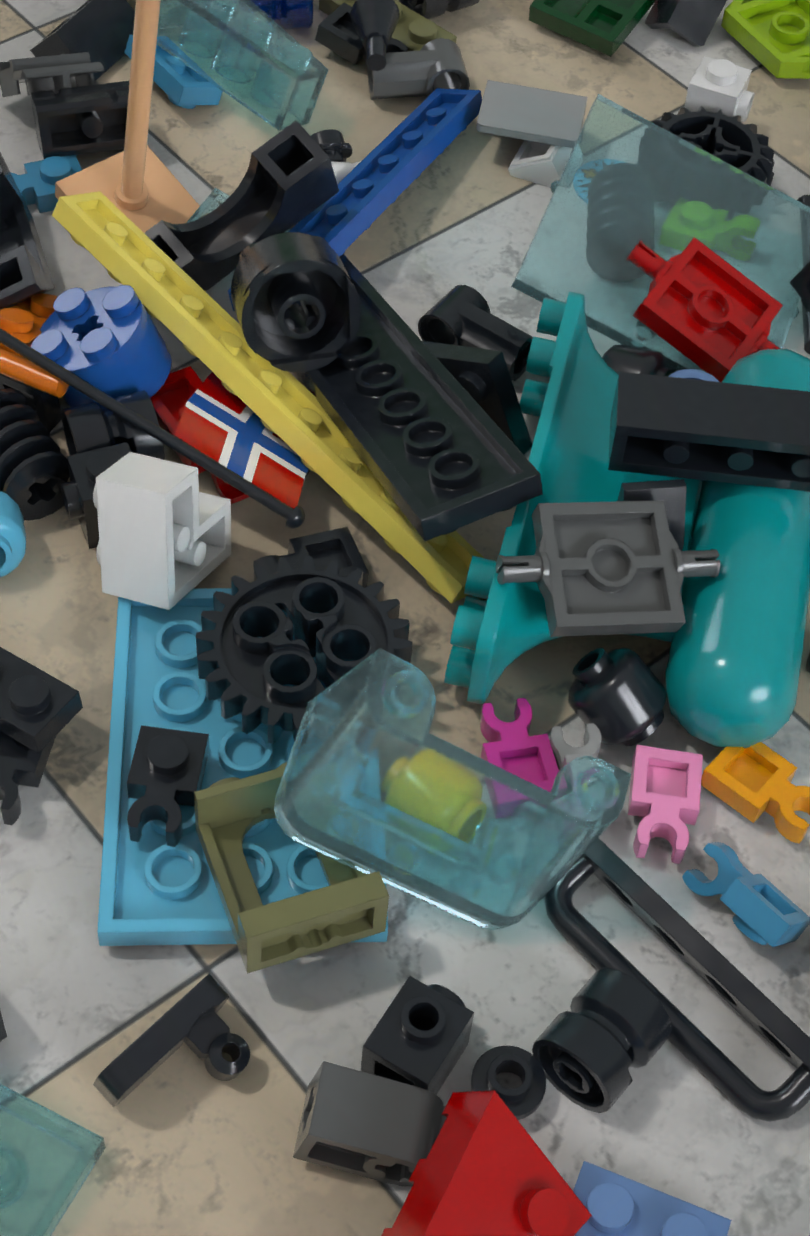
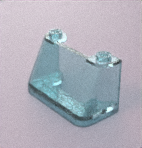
[274,648,631,930]

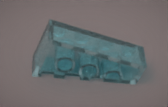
[133,0,329,130]

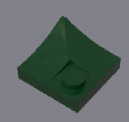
[529,0,656,57]

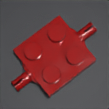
[626,237,783,382]

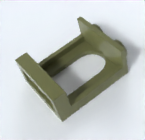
[194,754,389,974]

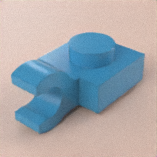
[682,842,810,947]

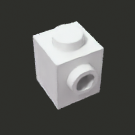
[684,56,755,123]

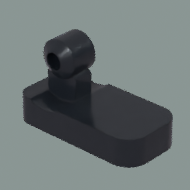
[93,974,250,1107]

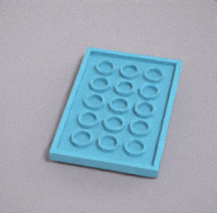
[97,588,388,946]

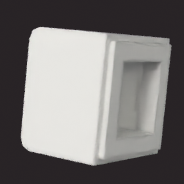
[508,140,581,190]

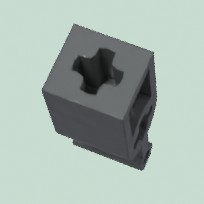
[293,1061,447,1186]

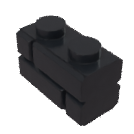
[30,81,129,159]

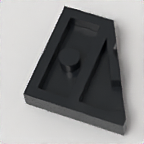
[422,341,532,455]

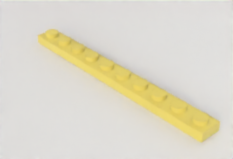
[52,191,484,604]

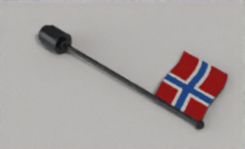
[0,328,310,529]

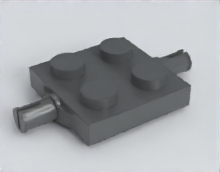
[496,500,720,637]

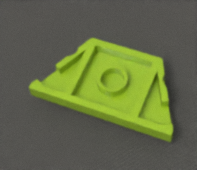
[721,0,810,79]

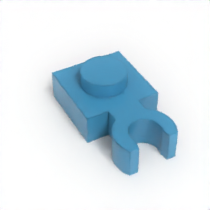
[11,155,82,213]

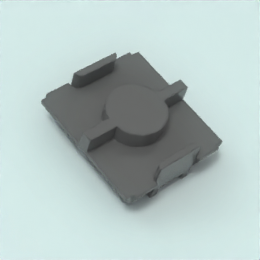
[0,52,104,97]

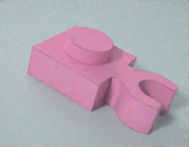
[628,745,703,864]

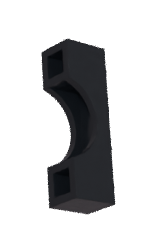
[145,120,339,292]

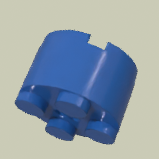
[31,285,172,409]

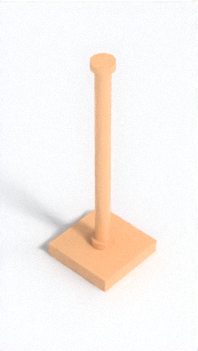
[55,0,206,233]

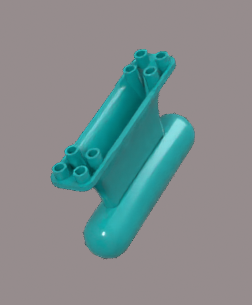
[444,291,810,748]

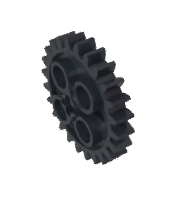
[196,555,413,748]

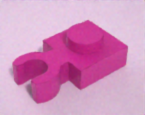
[480,698,565,814]

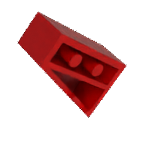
[381,1090,592,1236]

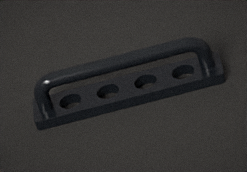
[544,821,810,1122]

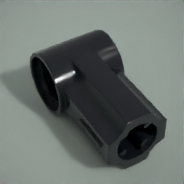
[418,285,533,381]

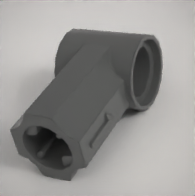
[367,38,470,100]

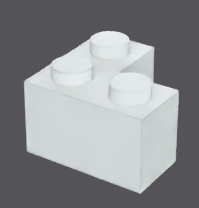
[93,452,231,610]

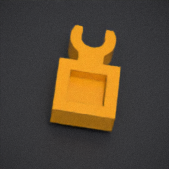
[701,742,810,844]

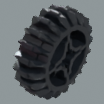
[634,106,775,224]

